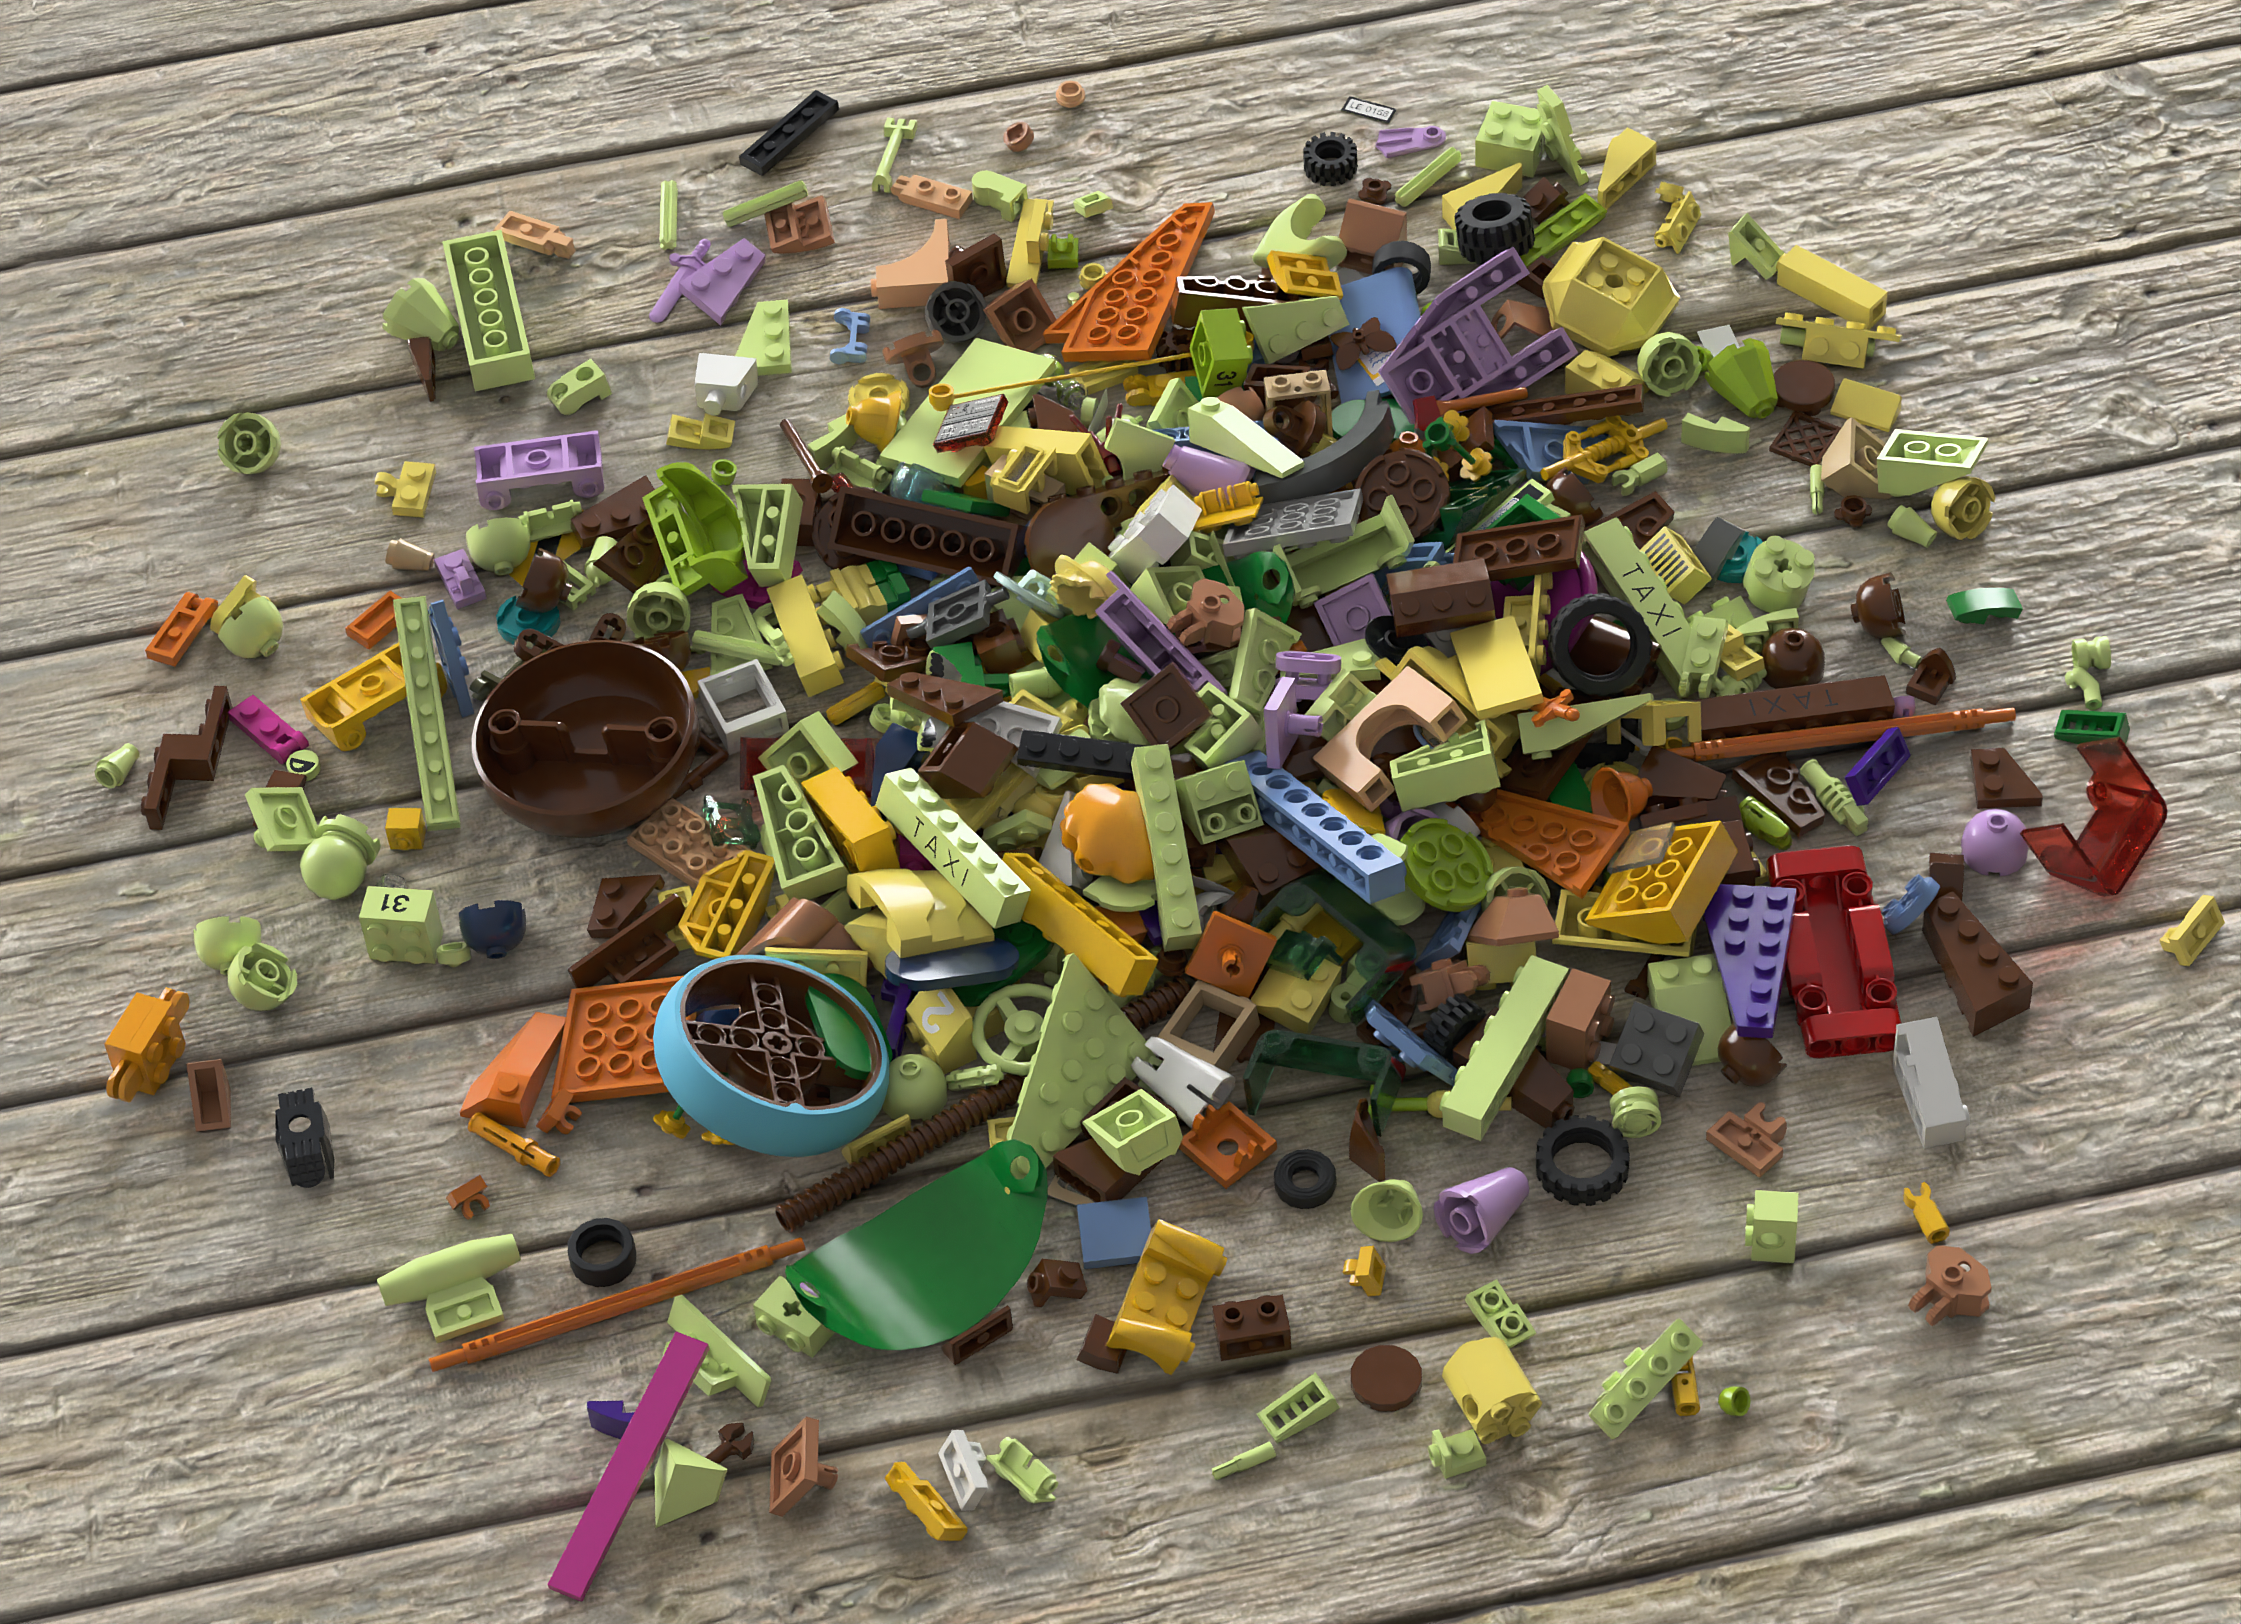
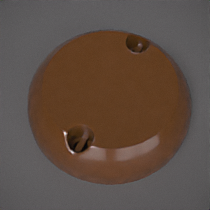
[472,640,700,838]

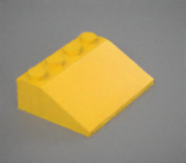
[1585,821,1738,944]

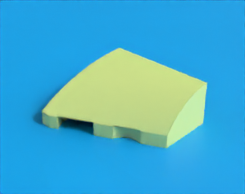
[1305,668,1377,742]

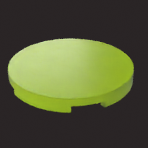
[1400,818,1493,912]

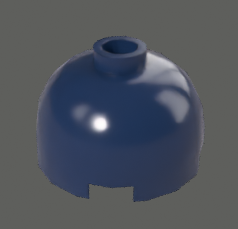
[459,900,526,959]

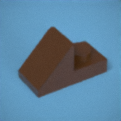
[1928,853,1965,901]

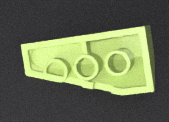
[1517,693,1654,760]

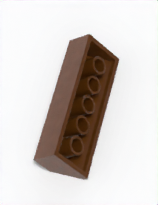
[828,486,1028,587]

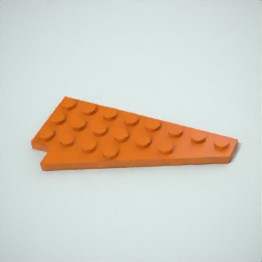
[1043,202,1215,363]

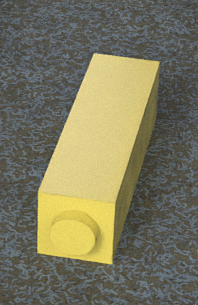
[1776,245,1887,330]

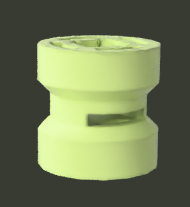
[2071,636,2111,671]

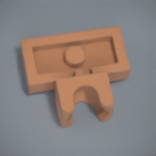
[1706,1102,1787,1178]

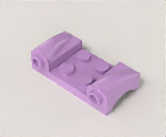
[474,430,604,510]

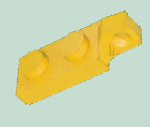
[885,1462,968,1541]

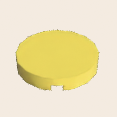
[848,373,910,413]

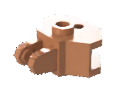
[1166,578,1244,648]
[1409,958,1491,1012]
[1908,1245,1992,1326]

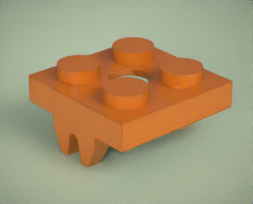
[1179,1101,1277,1189]

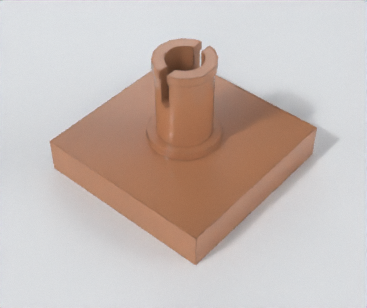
[769,1416,838,1517]

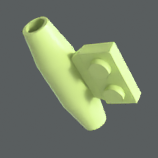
[377,1234,521,1343]

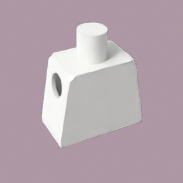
[695,353,758,416]

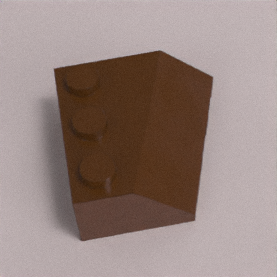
[1216,820,1331,911]

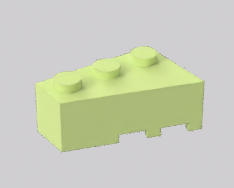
[732,484,803,587]
[1390,719,1501,812]

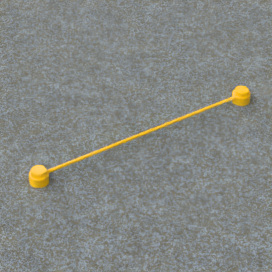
[929,331,1254,411]

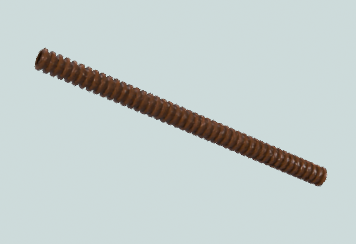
[775,976,1191,1233]

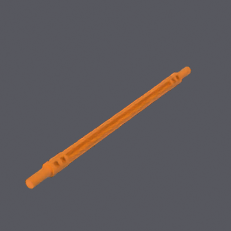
[1666,708,2016,762]
[429,1237,806,1372]

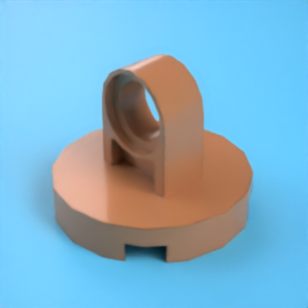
[882,330,944,388]

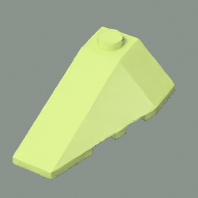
[1188,397,1304,478]

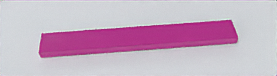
[547,1331,710,1602]

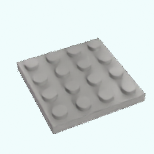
[1222,488,1363,559]

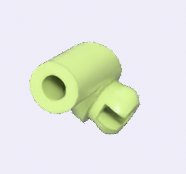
[2065,667,2102,710]

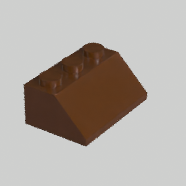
[1386,558,1495,638]

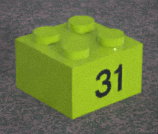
[1189,308,1253,398]

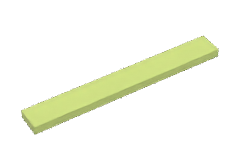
[393,596,460,832]

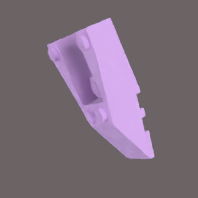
[1378,247,1578,425]

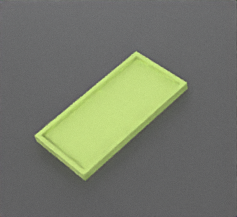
[879,338,1057,488]

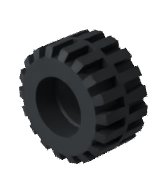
[1454,193,1535,265]

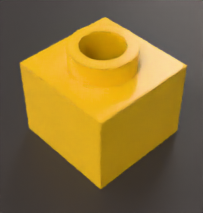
[385,808,426,850]

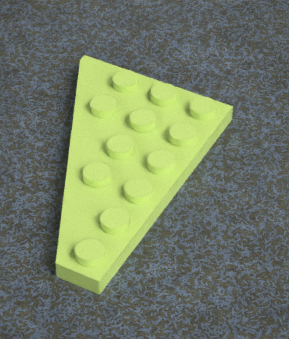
[1006,953,1156,1179]

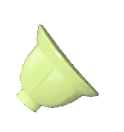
[1351,1179,1423,1242]

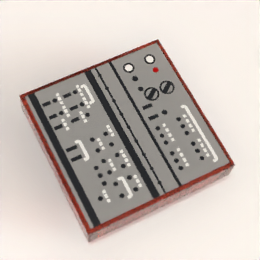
[933,394,1008,453]

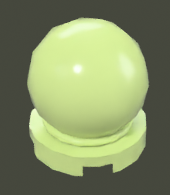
[300,814,381,900]

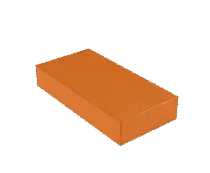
[345,591,402,650]

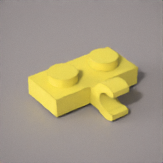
[375,461,436,518]

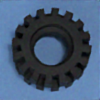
[1303,132,1358,186]
[1423,993,1487,1060]

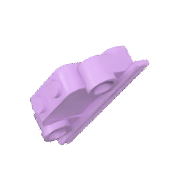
[1095,571,1228,695]

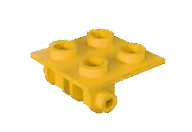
[1193,481,1264,533]

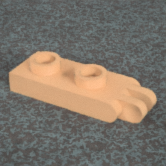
[890,175,973,219]

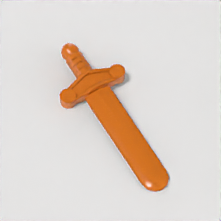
[1529,689,1580,727]

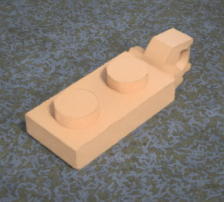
[493,211,576,259]

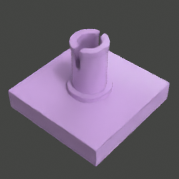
[1314,573,1393,646]
[1264,677,1323,769]

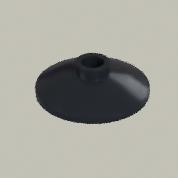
[1365,616,1428,666]

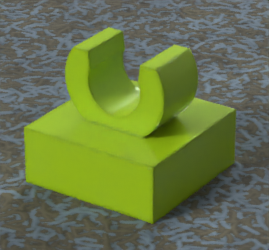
[1047,234,1079,269]

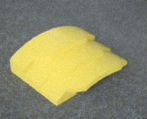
[847,868,995,958]

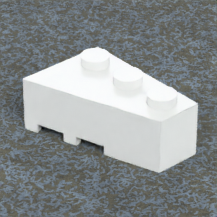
[1893,1017,1970,1149]

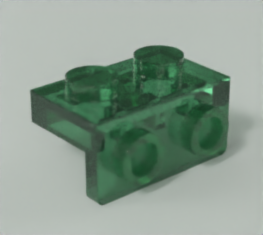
[1266,929,1343,981]

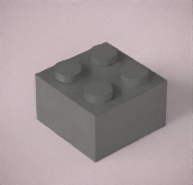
[1609,1001,1704,1098]

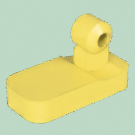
[210,575,271,634]

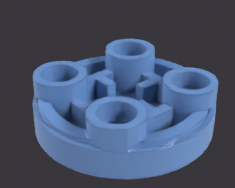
[1881,874,1940,935]

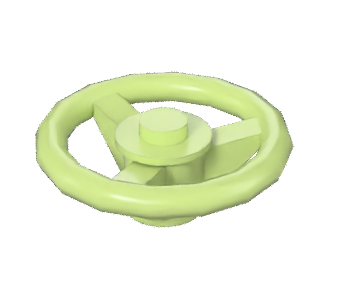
[971,983,1053,1076]

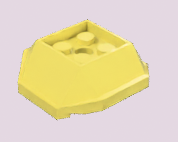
[1542,237,1680,357]

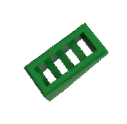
[2054,710,2130,753]

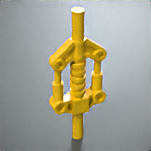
[1540,416,1668,483]

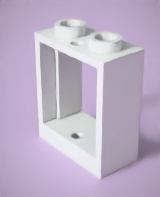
[697,659,789,755]

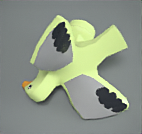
[890,650,962,751]

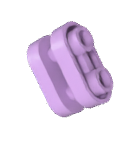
[1275,651,1341,702]

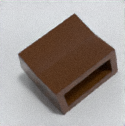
[1076,1314,1127,1374]

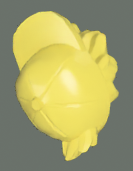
[1050,555,1118,619]

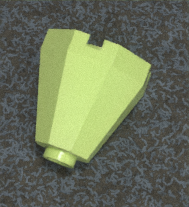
[382,278,459,351]

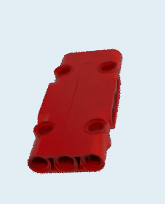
[1766,846,1902,1059]

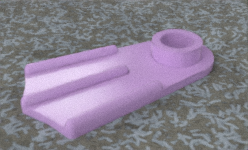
[1376,126,1446,158]

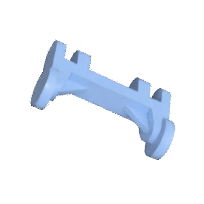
[830,308,871,364]

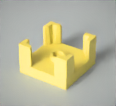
[1607,700,1702,746]

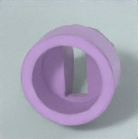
[1893,696,1915,719]

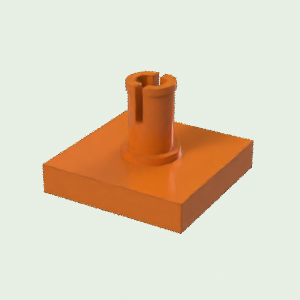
[1185,910,1277,998]

